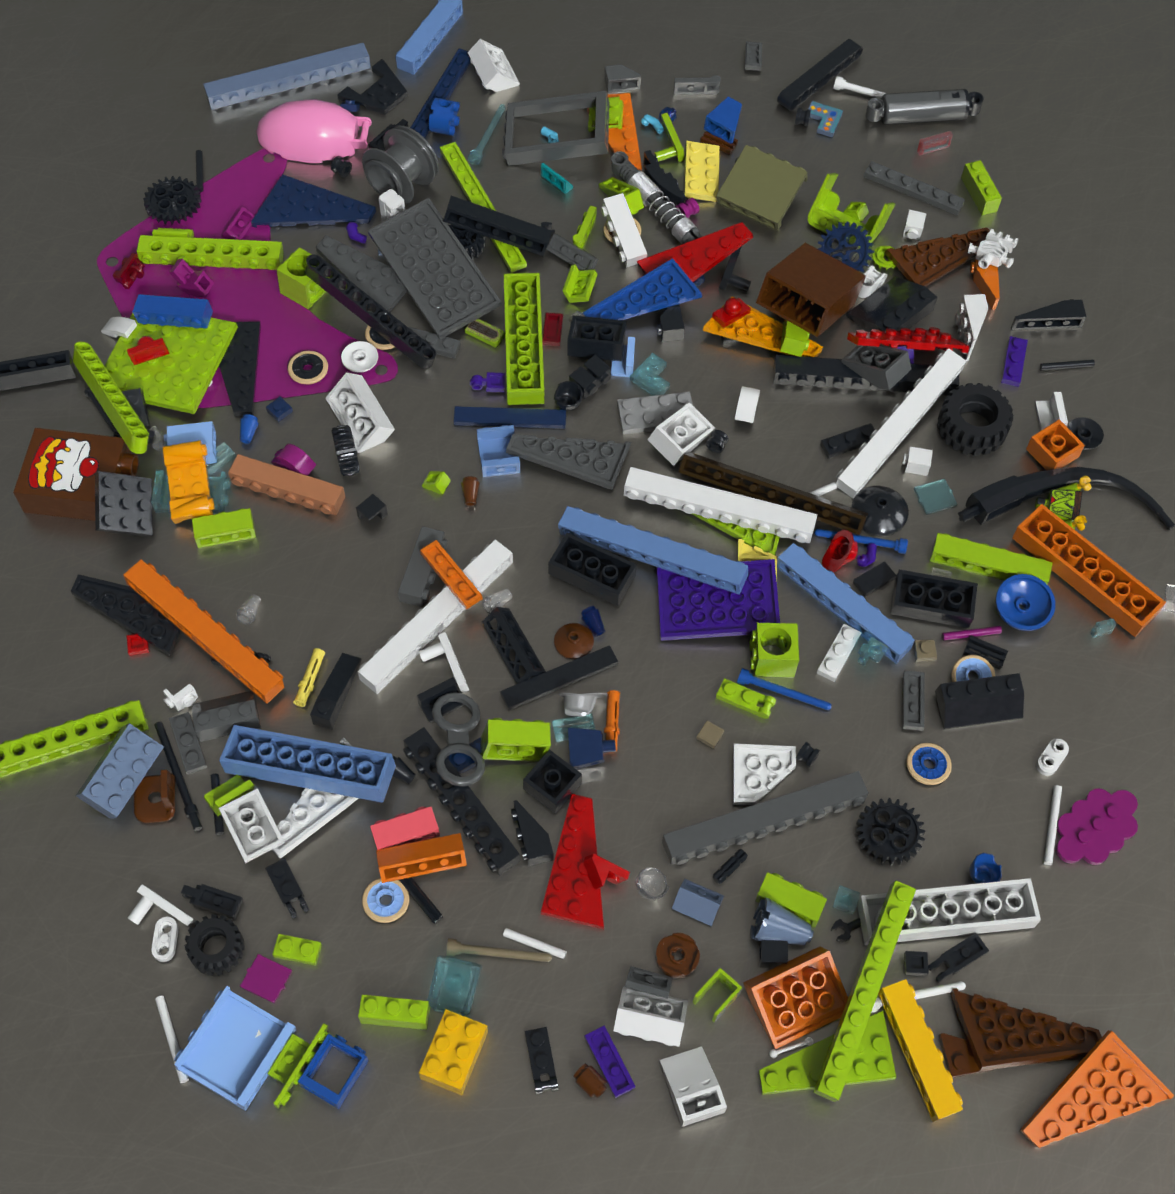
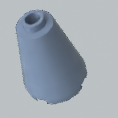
[750,897,814,945]

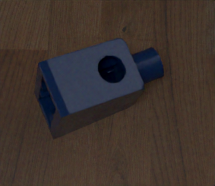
[568,728,616,770]

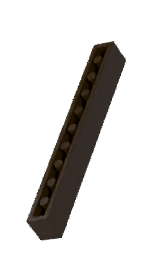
[679,452,868,535]

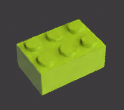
[481,718,551,762]

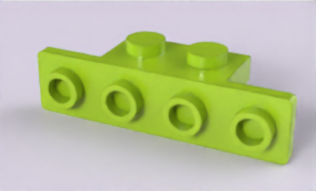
[267,1023,329,1109]

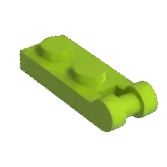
[573,205,597,249]
[716,678,776,719]

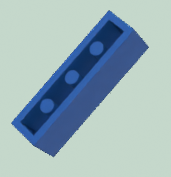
[132,294,213,328]

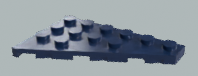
[251,174,376,228]

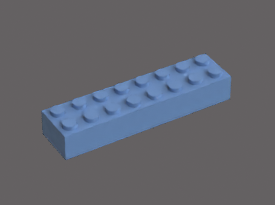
[219,725,396,803]

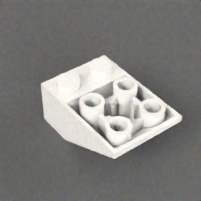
[954,294,988,361]
[659,1046,727,1127]

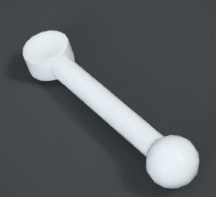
[769,1037,814,1058]

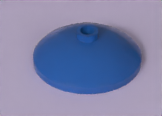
[995,574,1056,631]

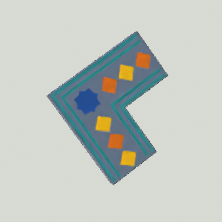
[808,101,843,137]

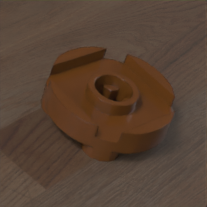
[656,933,700,978]

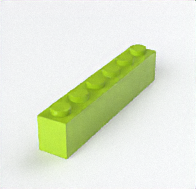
[930,533,1053,585]

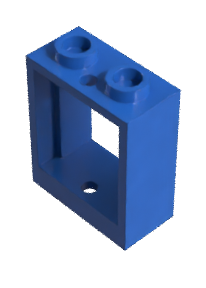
[298,1034,369,1109]

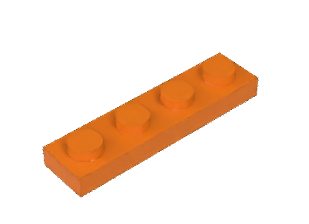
[420,540,483,610]

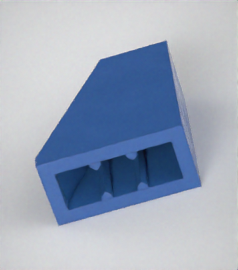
[704,96,742,144]

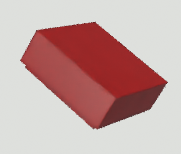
[126,634,150,656]

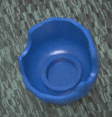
[969,853,1002,884]

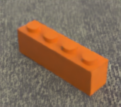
[376,833,467,883]

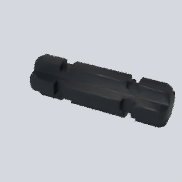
[713,849,748,884]

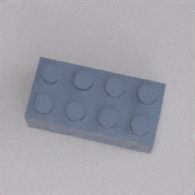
[75,723,164,819]

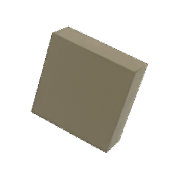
[696,721,725,749]

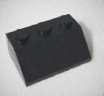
[567,315,627,361]

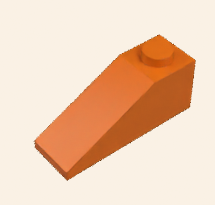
[970,257,1000,310]

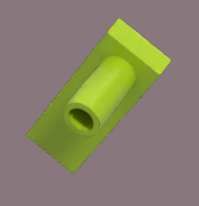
[654,112,685,162]

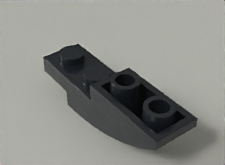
[643,150,685,207]

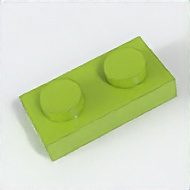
[272,934,322,966]

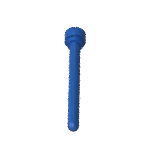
[814,529,908,554]
[737,668,832,710]

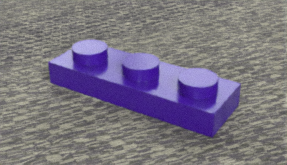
[1001,336,1028,387]
[584,1025,636,1099]

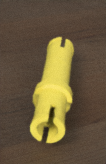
[293,648,326,707]

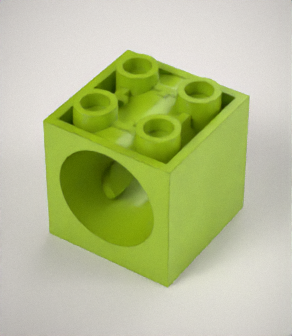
[277,247,329,310]
[750,623,799,677]

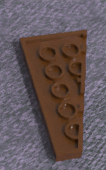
[885,227,990,287]

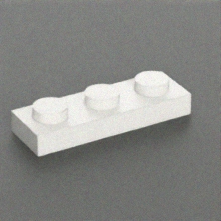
[817,624,862,682]

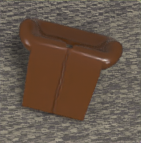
[134,770,175,823]

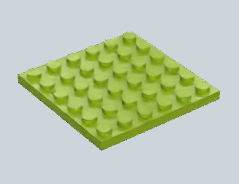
[104,313,238,414]

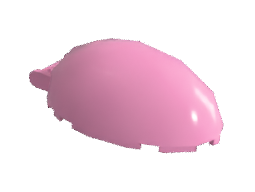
[256,99,372,163]

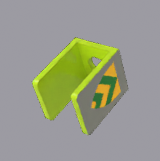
[693,968,742,1023]

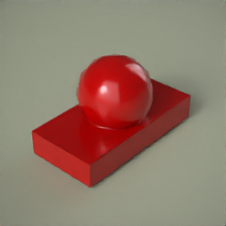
[712,298,751,328]
[127,336,169,365]

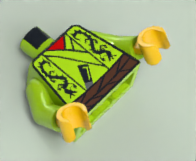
[1035,476,1092,531]

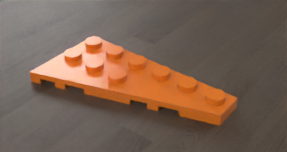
[587,93,642,171]

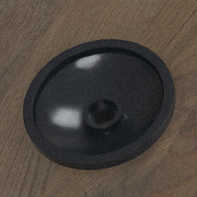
[851,486,909,536]

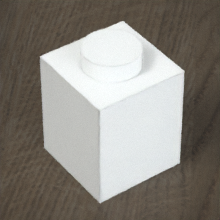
[903,210,926,240]
[902,447,932,476]

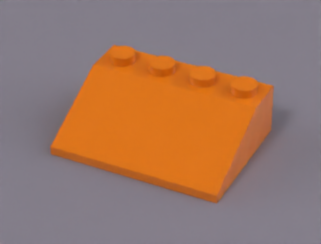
[743,946,848,1049]

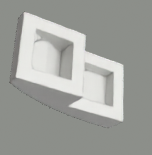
[101,317,137,338]

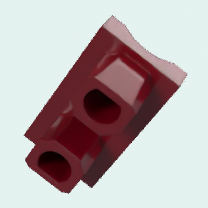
[113,253,145,289]

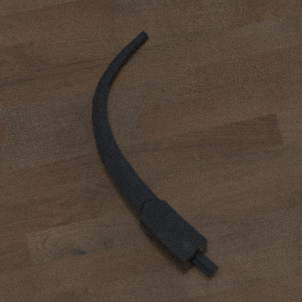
[958,467,1175,530]

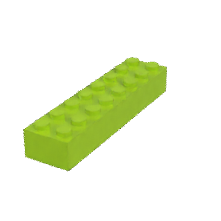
[504,273,544,405]

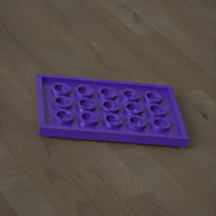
[657,559,780,641]

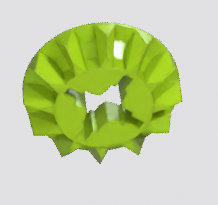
[872,246,896,270]

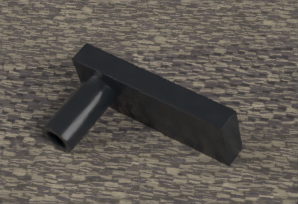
[719,246,751,291]

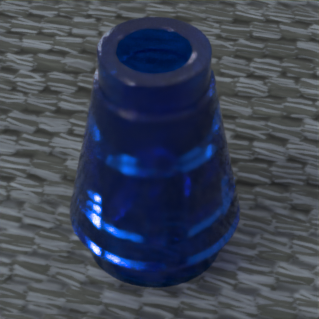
[581,606,606,637]

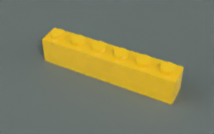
[878,979,963,1122]

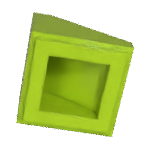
[843,202,869,222]
[422,471,451,494]

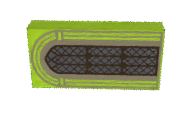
[465,319,505,348]

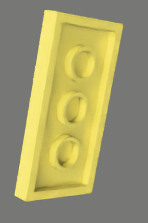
[684,141,720,202]

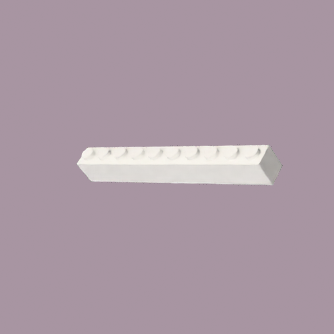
[836,348,967,499]
[624,467,818,543]
[358,540,513,694]

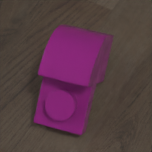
[169,259,214,297]
[271,443,316,476]

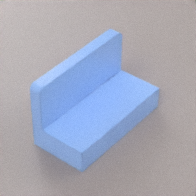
[611,337,635,377]

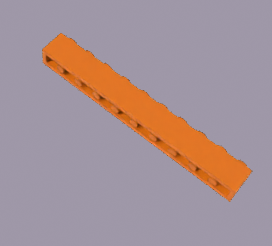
[123,560,285,704]

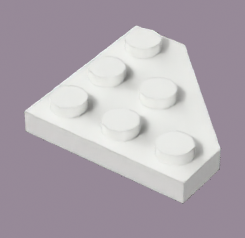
[733,744,796,805]

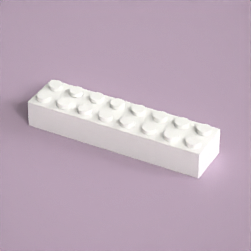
[857,878,1041,945]

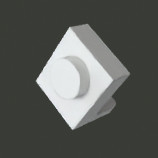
[163,684,198,712]

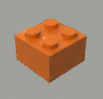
[1026,419,1085,470]

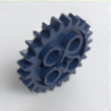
[818,221,875,273]

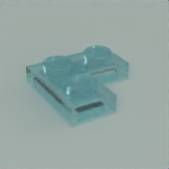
[630,353,670,396]

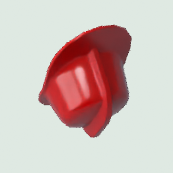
[822,530,858,572]

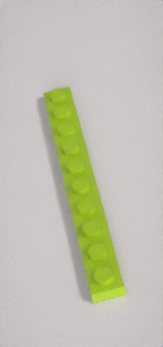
[440,142,527,273]

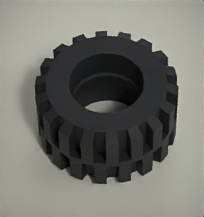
[185,914,245,976]

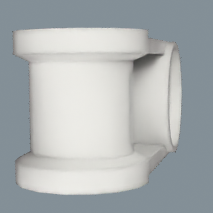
[858,265,887,299]

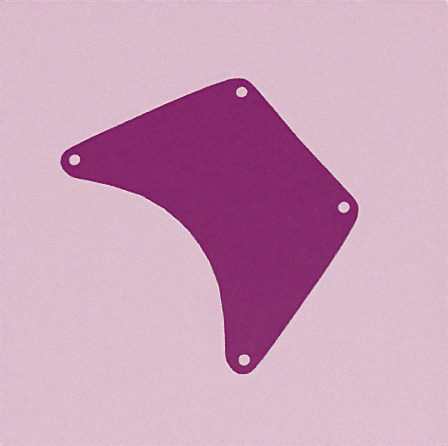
[97,148,398,408]

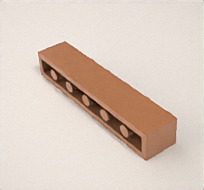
[228,454,345,516]

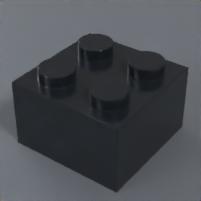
[523,749,582,814]

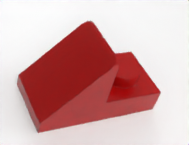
[584,853,630,889]

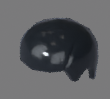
[554,381,583,411]

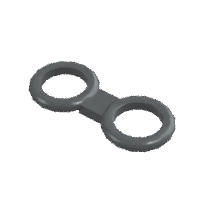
[432,692,485,787]

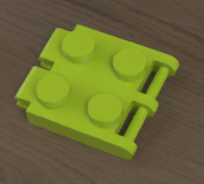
[588,97,624,132]

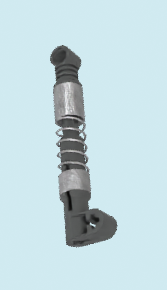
[611,151,703,244]

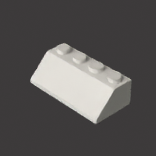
[326,372,395,453]

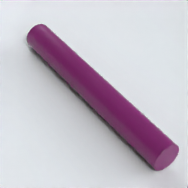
[942,626,1002,641]

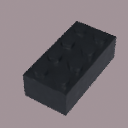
[548,533,637,606]
[890,569,978,628]

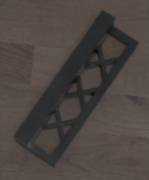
[482,607,546,684]

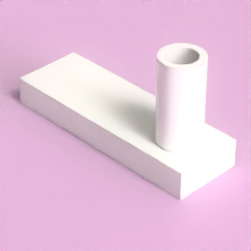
[419,632,469,693]
[127,884,197,928]

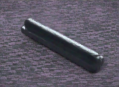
[399,877,443,924]

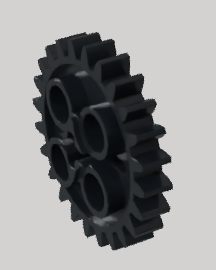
[143,176,202,225]
[855,798,925,866]

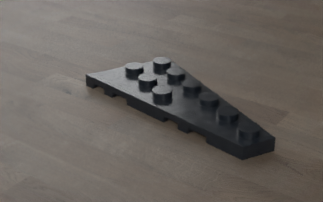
[219,322,261,416]
[71,574,181,656]

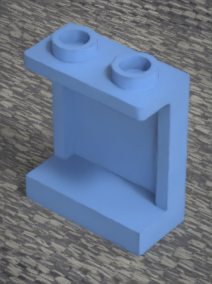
[477,425,520,477]

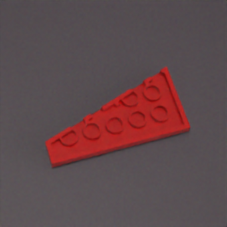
[637,222,753,282]
[847,327,969,353]

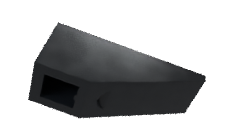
[511,800,554,866]

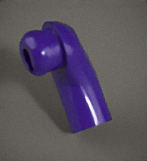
[856,543,877,567]

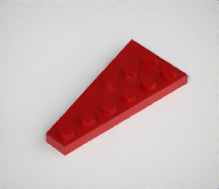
[541,794,604,930]

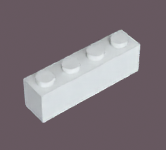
[601,193,647,268]

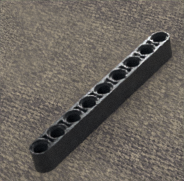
[304,254,436,369]

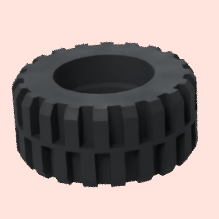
[937,383,1014,456]

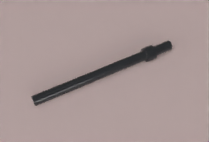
[154,721,202,831]

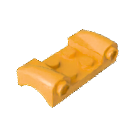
[163,440,215,524]

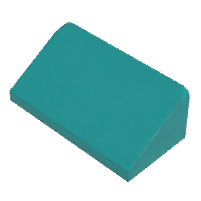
[541,163,573,194]

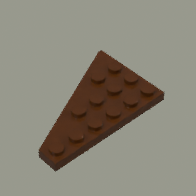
[950,988,1102,1071]

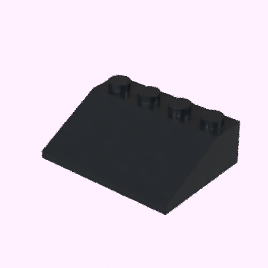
[846,276,938,332]

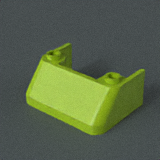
[808,173,895,249]

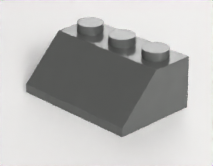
[192,691,261,742]

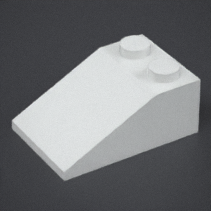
[648,402,715,466]
[219,788,285,863]

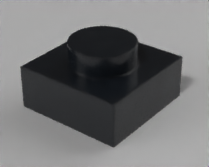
[904,951,929,976]

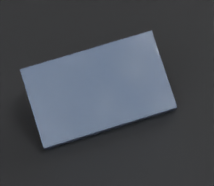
[672,879,724,926]

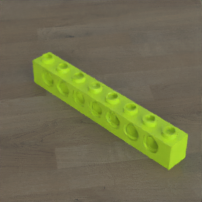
[137,235,284,270]
[0,700,149,778]

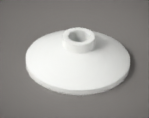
[341,341,378,372]

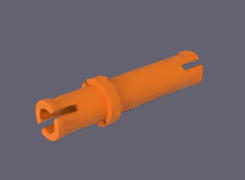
[604,690,620,753]

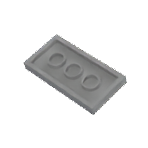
[617,392,693,434]

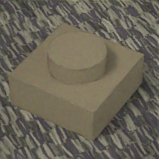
[913,640,937,662]

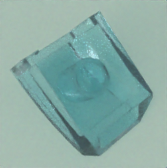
[427,955,483,1016]

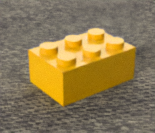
[419,1009,488,1095]

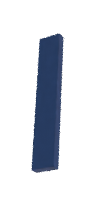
[454,406,566,429]

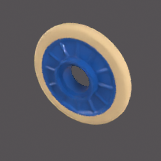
[906,743,952,785]

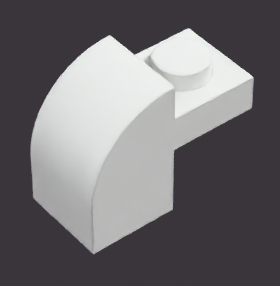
[735,386,760,423]

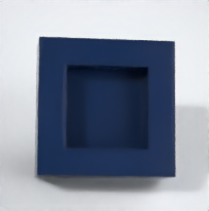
[340,100,360,112]
[266,397,293,422]

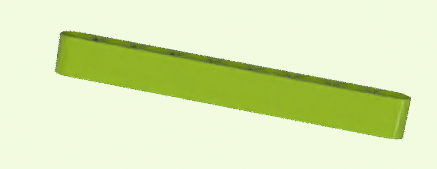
[73,342,149,454]

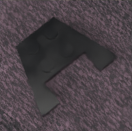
[337,59,408,115]

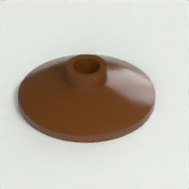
[554,623,594,660]

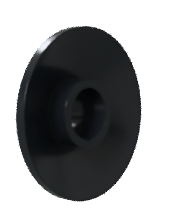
[1067,417,1104,450]

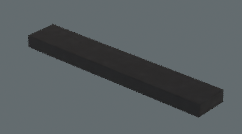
[500,645,618,711]

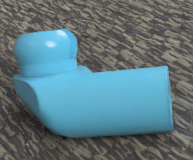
[640,114,664,134]
[541,126,559,143]

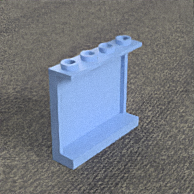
[174,986,297,1111]

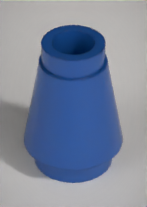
[240,414,259,444]

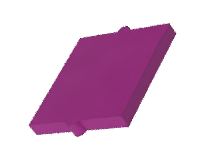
[240,954,292,1003]

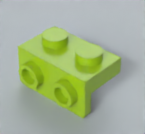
[563,265,598,303]

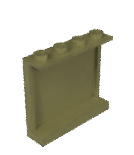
[717,145,807,231]

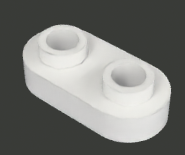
[1036,739,1069,776]
[151,917,179,962]

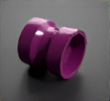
[676,197,700,218]

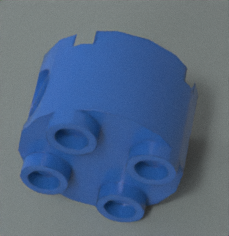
[429,98,460,136]

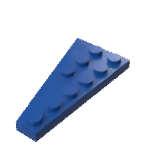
[583,258,702,320]

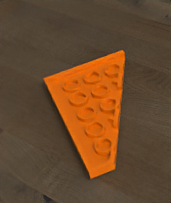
[1020,1030,1174,1148]

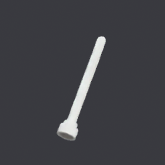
[833,76,886,99]
[871,981,966,1013]

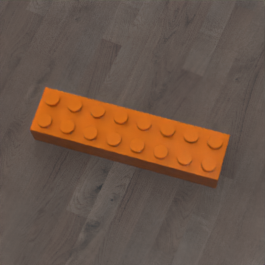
[1012,504,1166,637]

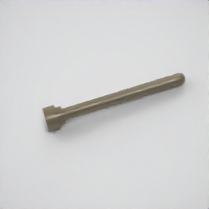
[446,938,552,962]

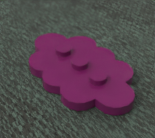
[1056,788,1138,865]

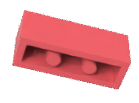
[370,806,440,850]

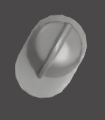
[559,693,608,717]

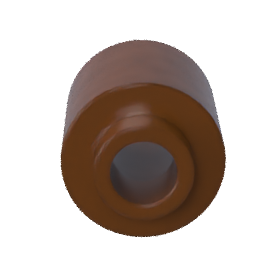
[573,1063,607,1098]

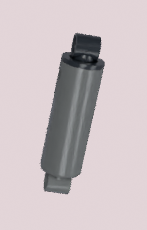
[865,89,984,125]

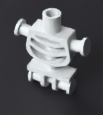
[968,229,1018,269]

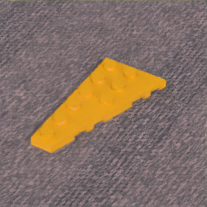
[703,296,823,357]

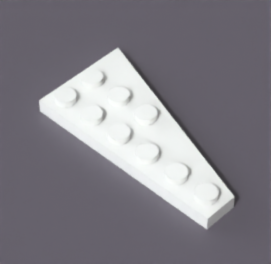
[272,737,359,859]

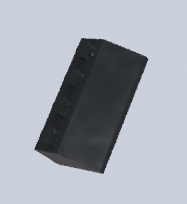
[935,673,1024,729]

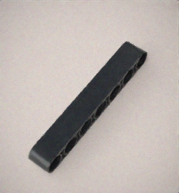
[777,39,863,111]

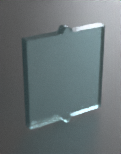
[914,479,957,515]

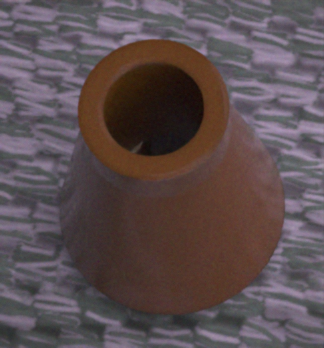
[461,476,480,506]

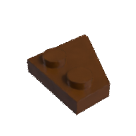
[939,1033,995,1078]

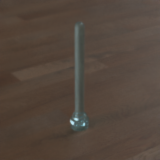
[468,104,506,165]

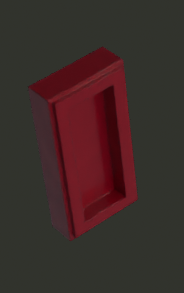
[542,312,563,346]

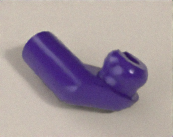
[346,222,367,244]

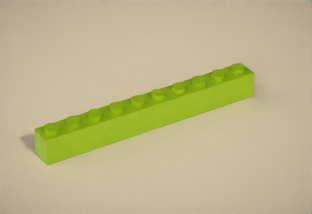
[813,880,916,1102]

